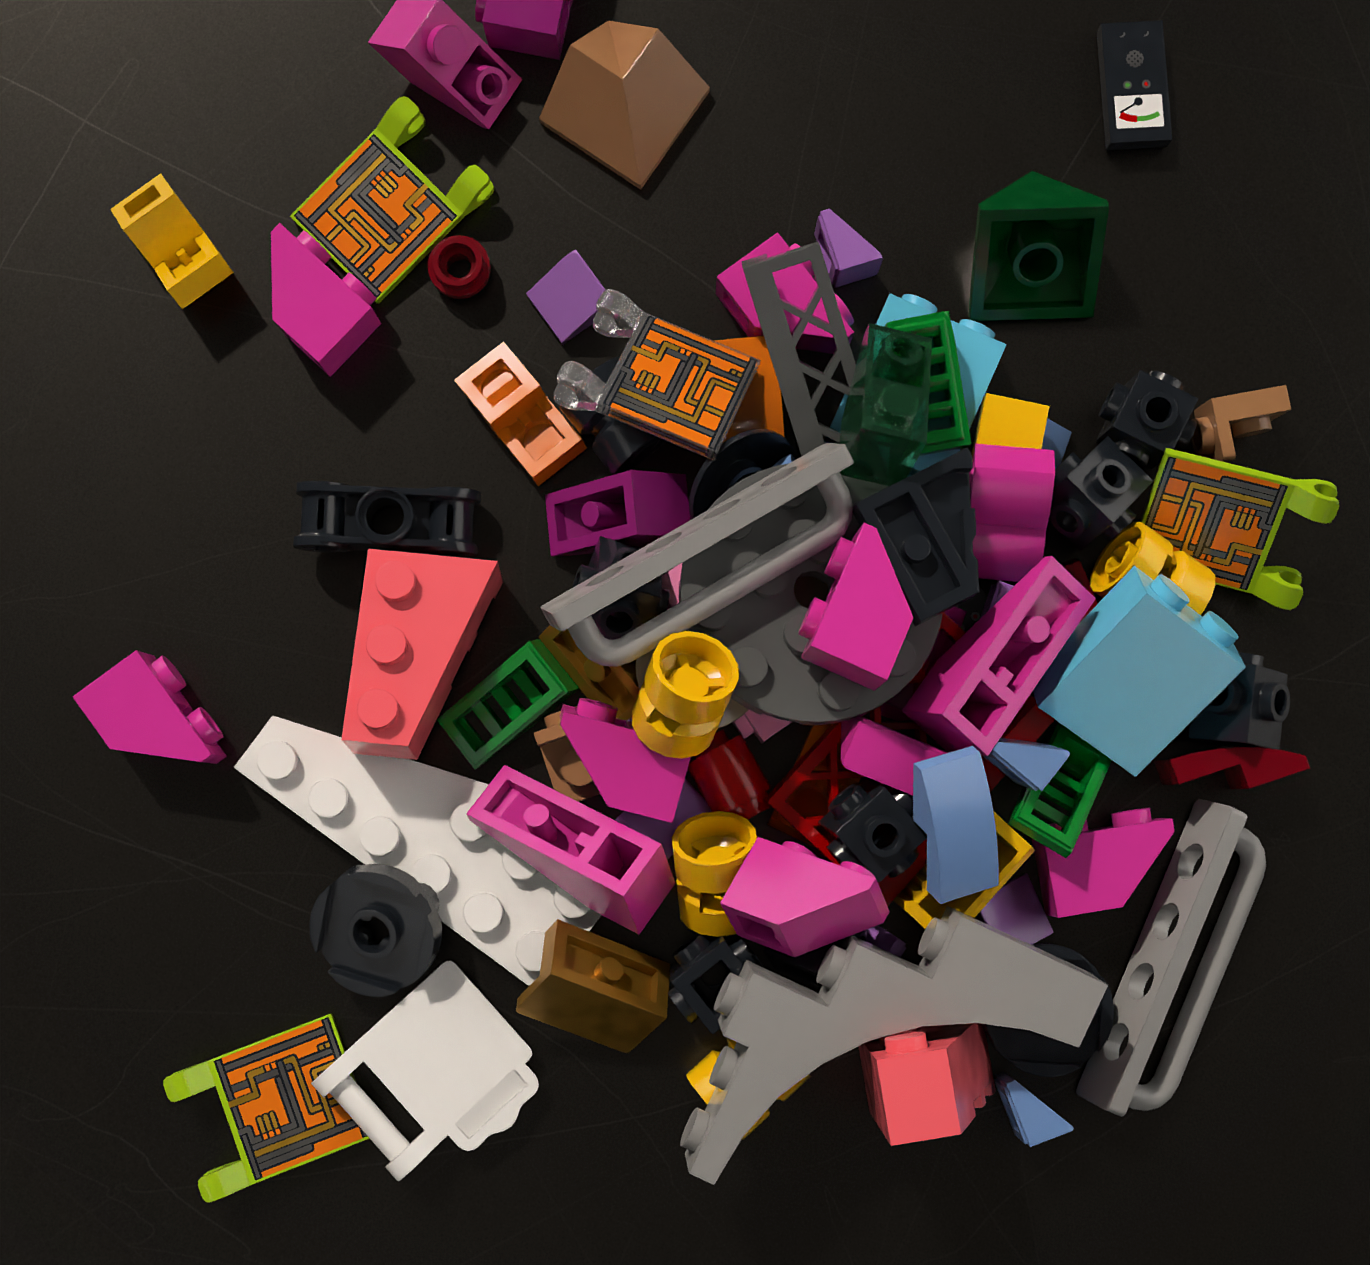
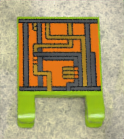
[290,96,495,304]
[1140,448,1339,610]
[163,1013,369,1203]

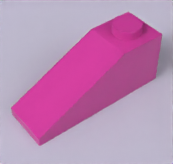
[902,556,1096,756]
[466,765,676,934]

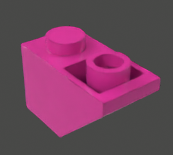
[368,0,523,129]
[271,223,381,377]
[715,232,854,354]
[798,523,914,691]
[72,650,227,764]
[560,698,691,823]
[1032,808,1175,918]
[720,837,890,957]

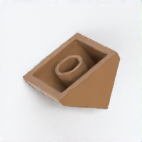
[539,21,710,190]

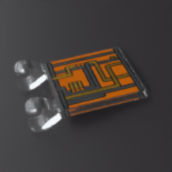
[554,289,761,461]

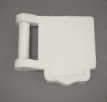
[311,961,539,1181]

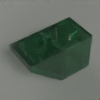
[839,323,932,486]

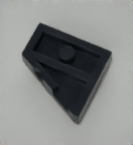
[852,448,979,627]

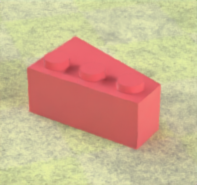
[341,549,503,760]
[858,1023,996,1146]

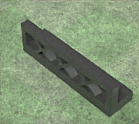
[742,241,892,487]

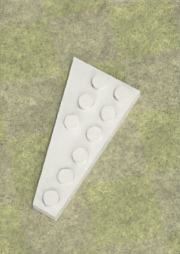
[234,716,601,986]

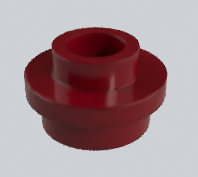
[428,235,491,299]

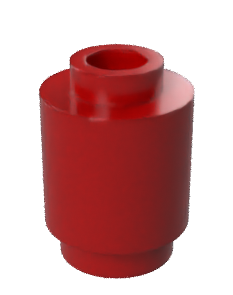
[688,729,771,820]

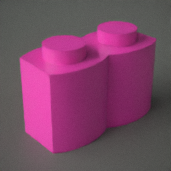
[969,443,1055,582]

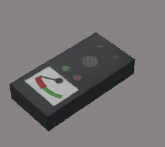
[1096,20,1172,150]

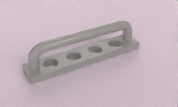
[540,443,854,667]
[1076,799,1266,1117]

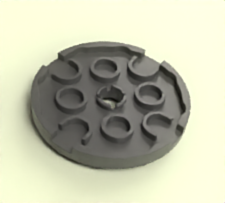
[678,464,942,726]

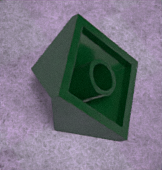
[968,171,1109,321]

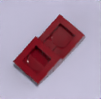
[1154,747,1310,789]

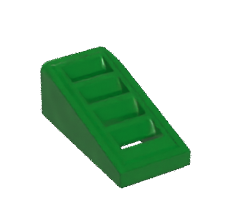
[881,311,971,459]
[437,639,580,769]
[1008,722,1112,858]

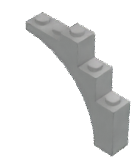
[680,906,1108,1185]

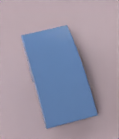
[913,746,999,904]

